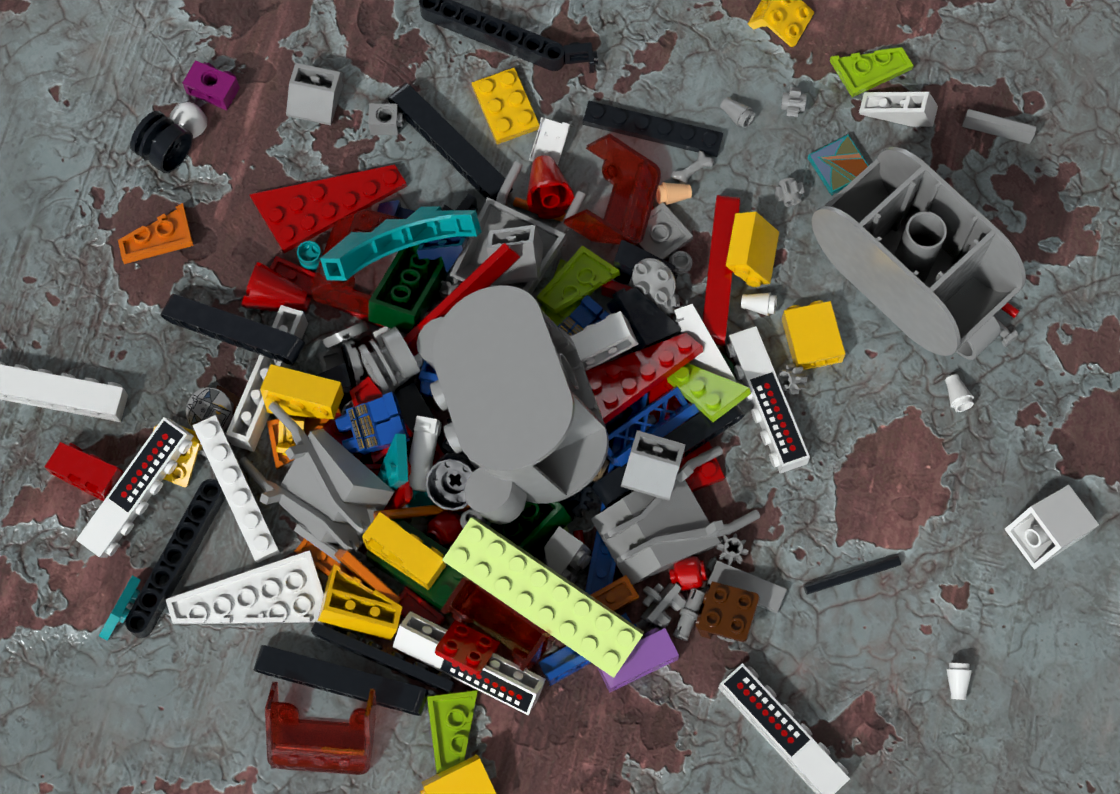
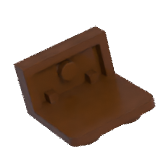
[696,581,760,642]

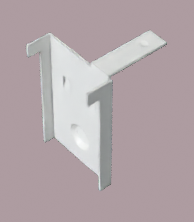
[529,117,573,166]

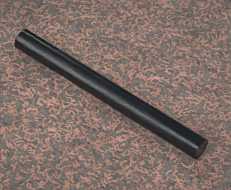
[804,556,901,595]

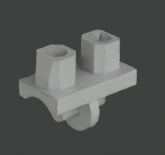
[640,583,687,628]

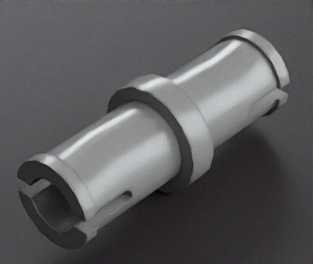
[673,588,705,641]

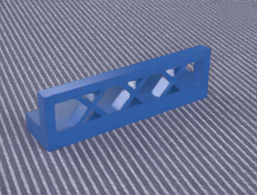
[607,387,699,467]
[538,613,637,686]

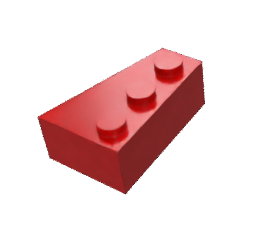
[45,442,124,501]

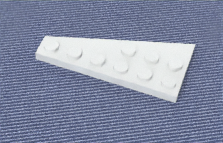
[165,550,324,624]

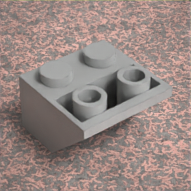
[286,63,343,125]
[487,225,544,286]
[621,430,686,501]
[544,526,592,584]

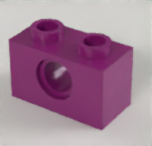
[182,60,240,110]

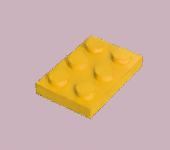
[472,68,540,145]

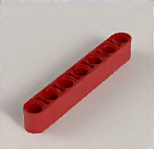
[703,195,740,346]

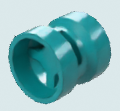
[297,241,322,271]

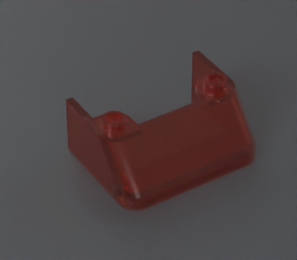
[563,133,661,245]
[310,209,403,316]
[441,577,556,672]
[265,682,376,775]

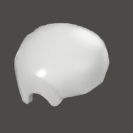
[169,102,207,138]

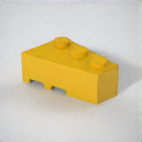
[260,364,344,420]
[362,512,446,590]
[318,564,402,640]

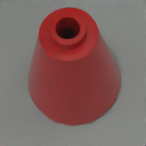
[527,155,574,219]
[241,261,311,312]

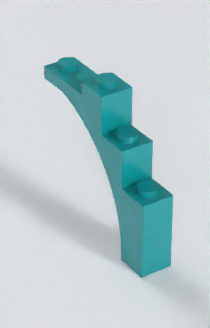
[320,206,482,281]

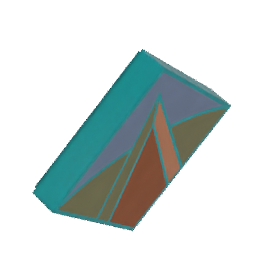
[807,135,869,196]

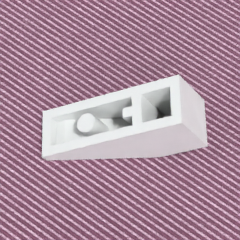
[859,92,938,127]

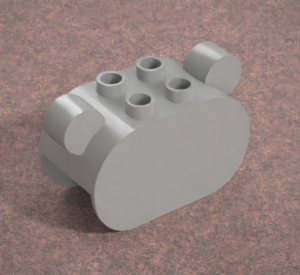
[812,147,1026,360]
[417,285,609,525]

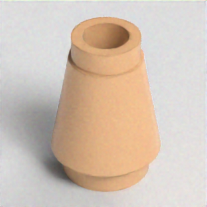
[656,182,692,205]

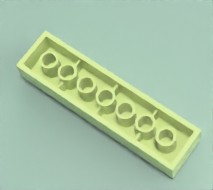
[442,516,644,678]

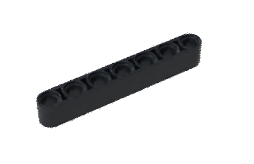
[419,0,565,71]
[388,83,513,201]
[160,294,305,365]
[592,404,745,508]
[125,479,225,638]
[254,645,429,716]

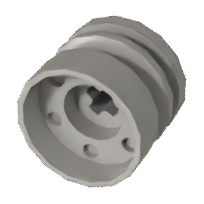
[358,327,420,392]

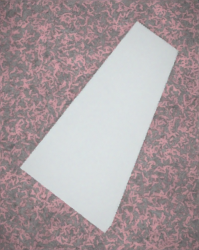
[674,304,736,382]

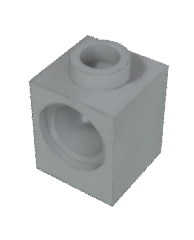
[368,103,403,135]

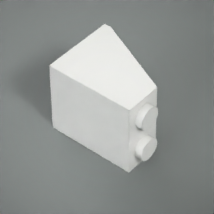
[1005,485,1099,570]

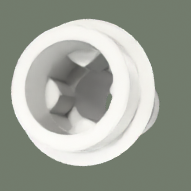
[741,292,777,316]
[945,374,974,412]
[946,663,972,700]

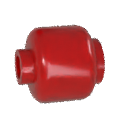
[427,511,463,547]
[669,556,707,591]

